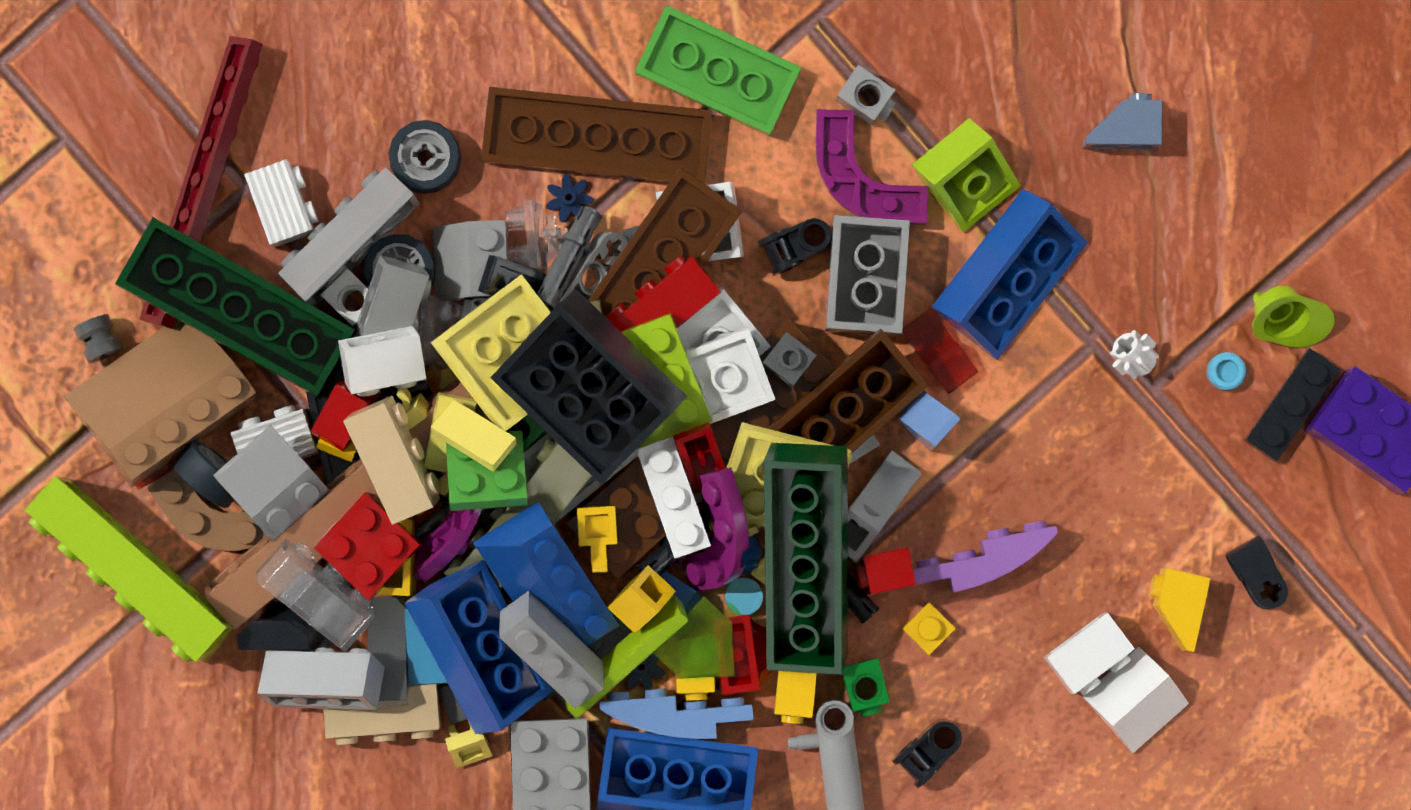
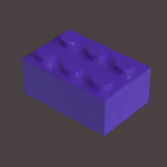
[1304,366,1411,495]

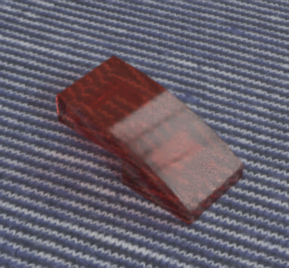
[902,308,978,394]

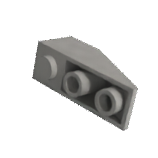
[848,451,922,563]

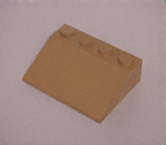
[64,319,256,488]

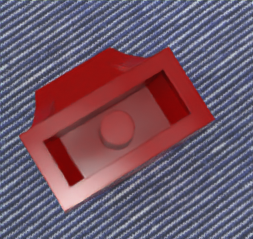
[712,614,774,695]

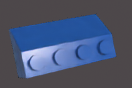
[932,189,1088,360]
[473,501,619,646]
[405,560,553,734]
[597,728,758,810]

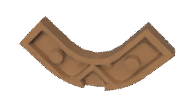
[147,469,266,551]

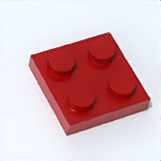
[314,492,423,600]

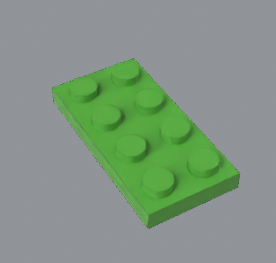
[635,5,802,137]

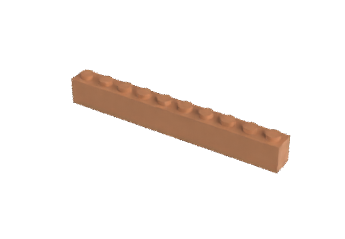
[204,378,492,630]

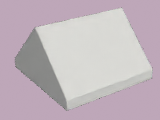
[1082,647,1189,753]

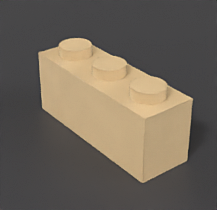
[343,396,441,525]
[324,683,442,745]

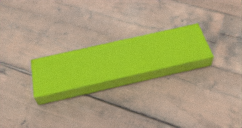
[565,595,688,718]

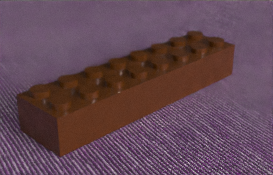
[567,318,835,580]

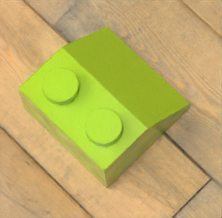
[912,118,1021,233]

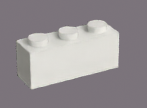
[636,437,711,559]

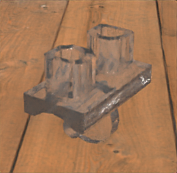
[506,200,568,271]
[417,295,462,370]

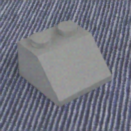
[433,220,509,302]
[213,425,330,542]

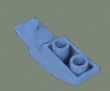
[600,688,753,739]

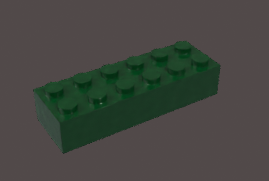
[115,217,355,397]
[764,442,848,675]

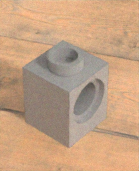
[836,65,896,126]

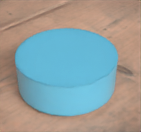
[1206,352,1246,390]
[725,578,763,615]

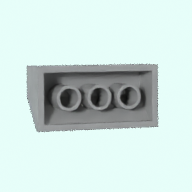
[278,167,420,307]

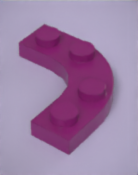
[816,109,928,225]
[685,467,749,591]
[413,509,482,582]

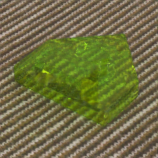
[653,596,734,679]

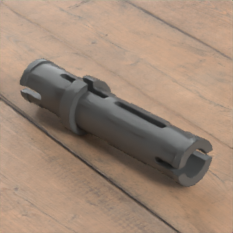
[537,206,602,312]

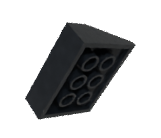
[490,289,687,485]

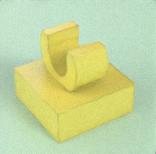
[386,388,430,430]
[445,721,493,768]

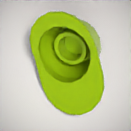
[1252,285,1334,348]

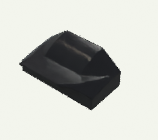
[237,602,323,650]

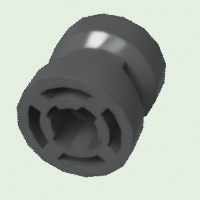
[74,314,123,364]

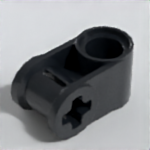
[758,218,832,276]
[1225,535,1288,610]
[892,719,962,788]

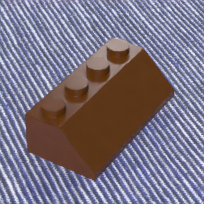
[766,329,929,453]

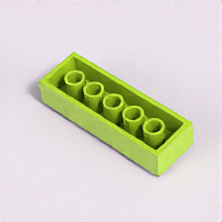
[25,476,234,663]

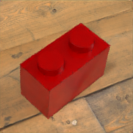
[855,547,916,595]

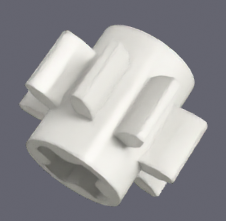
[1110,330,1159,379]

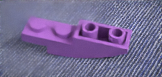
[913,520,1058,593]

